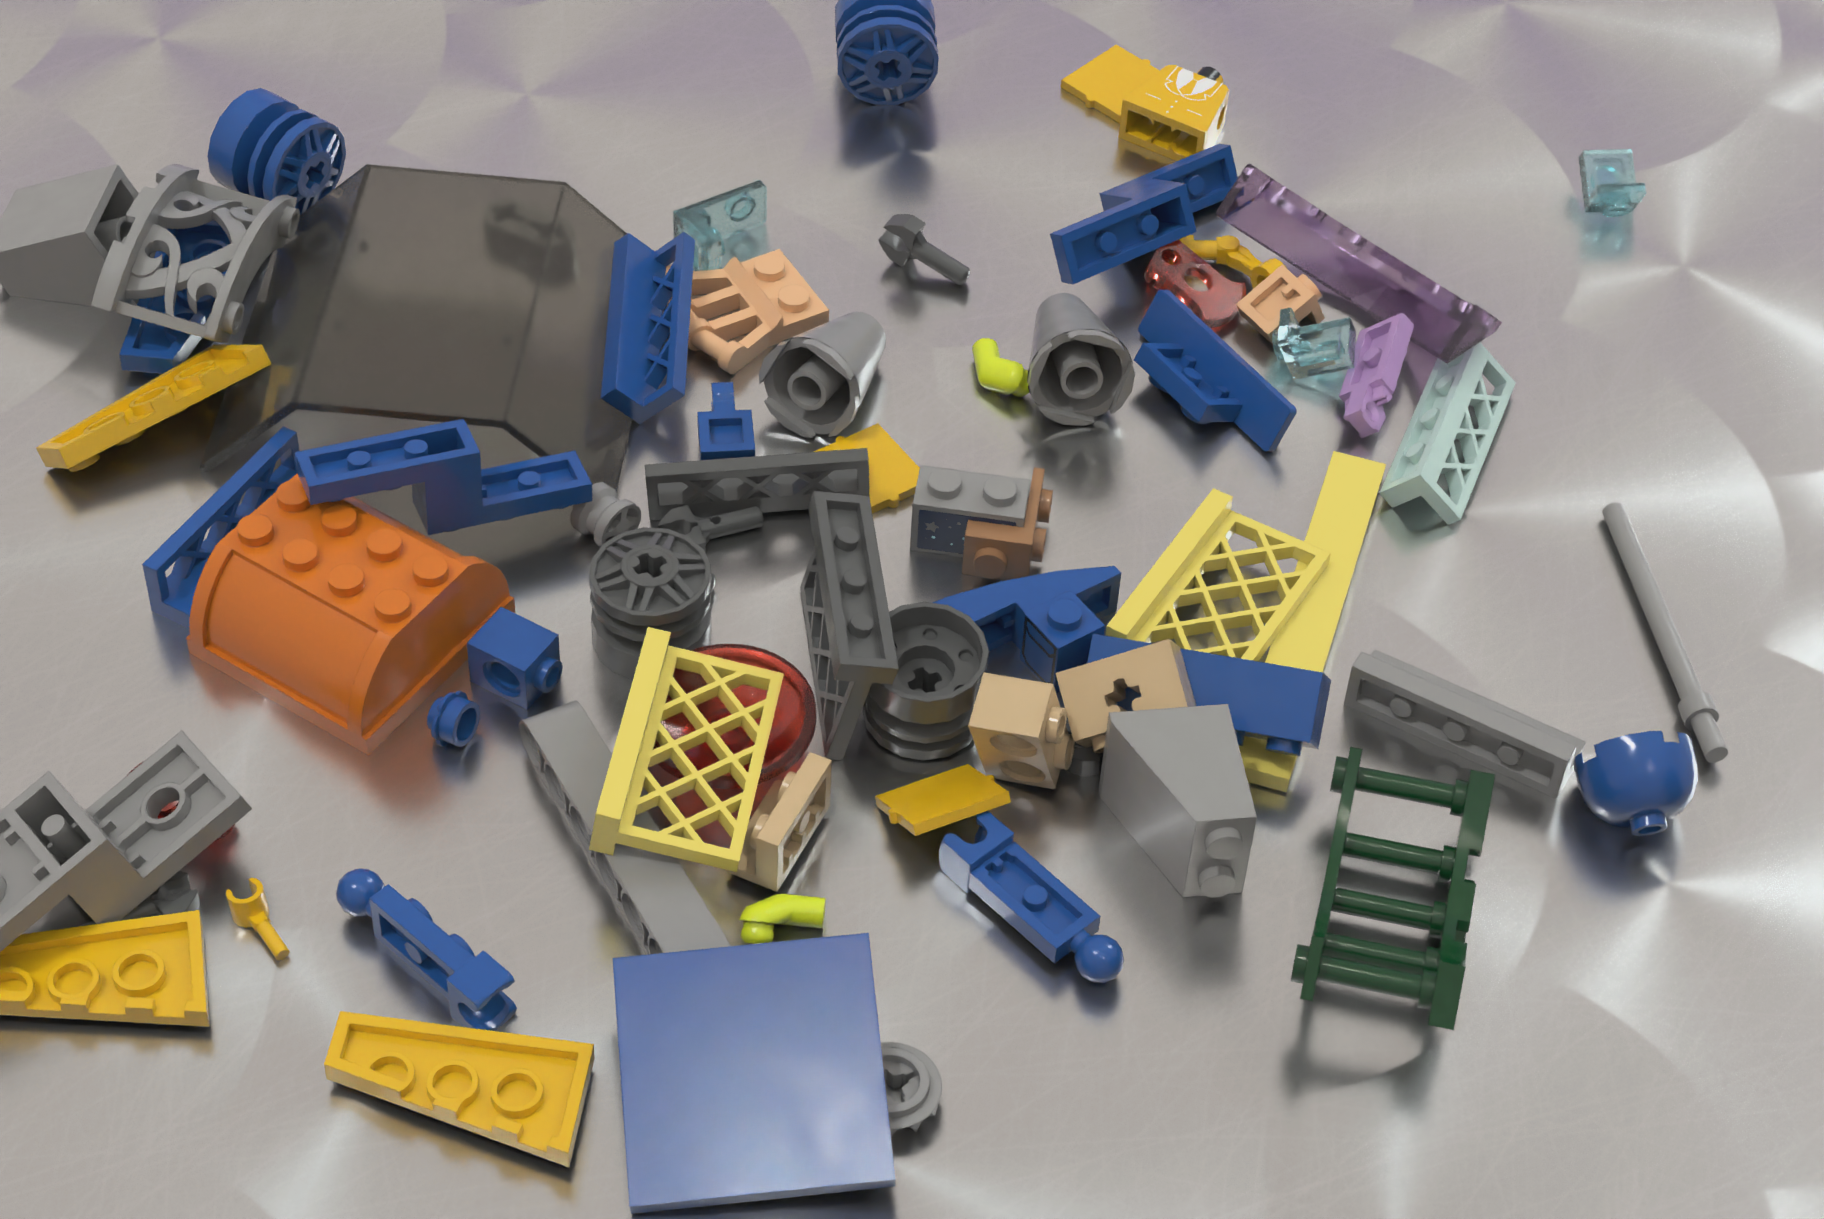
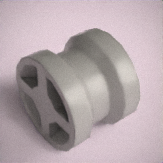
[571,482,641,547]

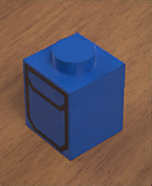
[1020,590,1105,693]

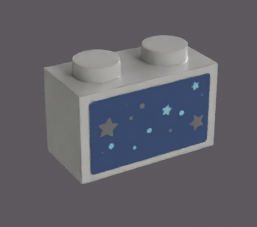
[910,465,1031,557]

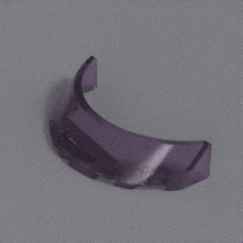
[1216,163,1502,364]

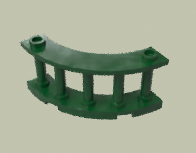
[1291,747,1496,1030]

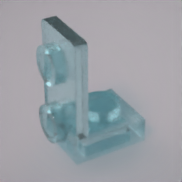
[673,180,767,271]

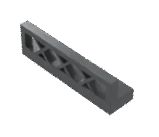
[645,448,869,521]

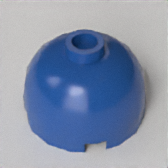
[1573,731,1698,836]

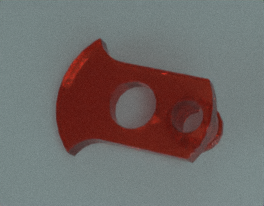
[1144,240,1246,328]

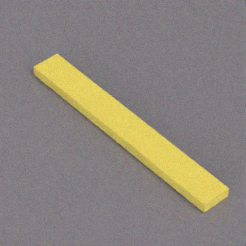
[1239,451,1386,792]

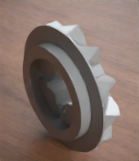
[881,1042,942,1136]

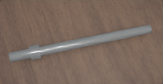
[1602,502,1728,762]

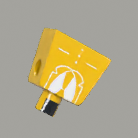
[1118,65,1230,161]

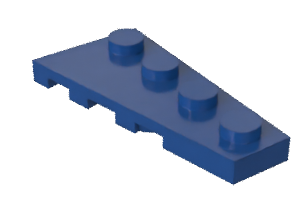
[119,220,230,374]

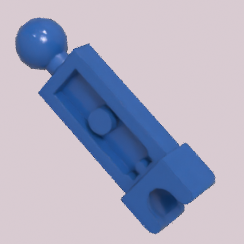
[939,811,1124,983]
[336,868,517,1031]

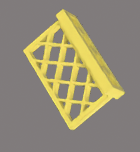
[1105,488,1331,662]
[589,627,784,872]

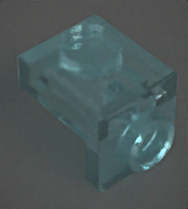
[1578,149,1646,217]
[1272,307,1356,380]

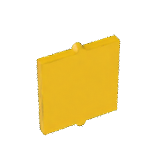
[1061,44,1160,124]
[814,423,920,514]
[875,764,1011,836]

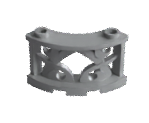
[91,164,300,343]

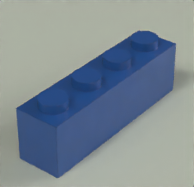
[1087,634,1331,756]

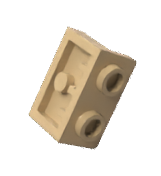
[725,752,832,892]

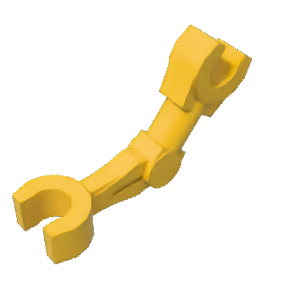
[1156,235,1287,289]

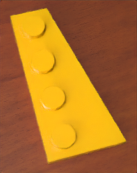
[36,344,272,472]
[0,910,210,1027]
[324,1011,595,1167]

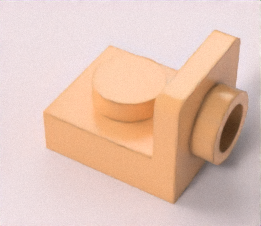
[1236,265,1325,345]

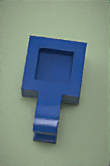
[697,382,755,460]

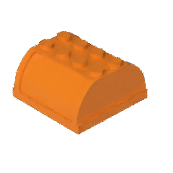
[186,473,515,756]

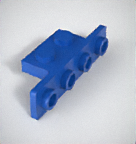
[1134,289,1297,451]

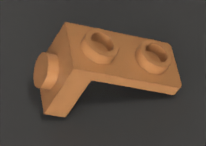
[962,467,1053,580]

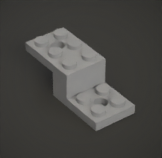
[0,730,252,952]

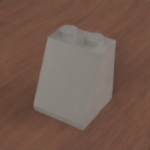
[0,164,156,307]
[1099,704,1257,898]

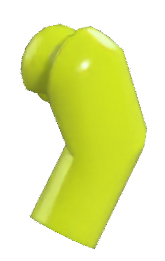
[972,338,1029,397]
[739,894,826,944]

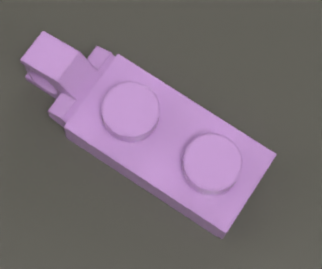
[1339,313,1414,438]

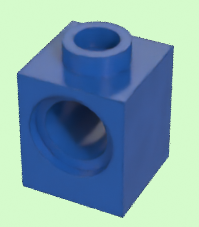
[467,607,563,710]

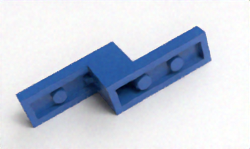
[1050,144,1241,285]
[295,419,592,535]

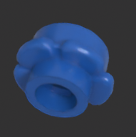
[427,691,480,747]

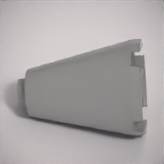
[1027,293,1135,426]
[759,312,886,438]

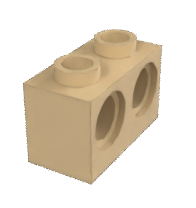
[968,672,1075,789]

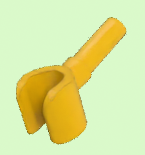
[226,878,290,960]

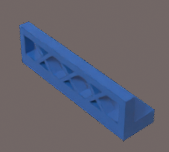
[601,232,695,424]
[142,426,299,629]

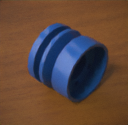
[835,0,939,105]
[207,88,346,220]

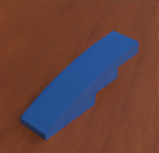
[933,566,1121,651]

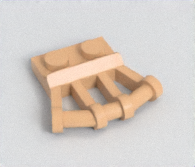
[665,249,829,374]

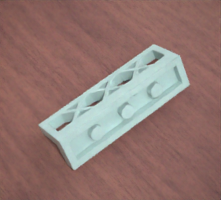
[1379,339,1516,525]

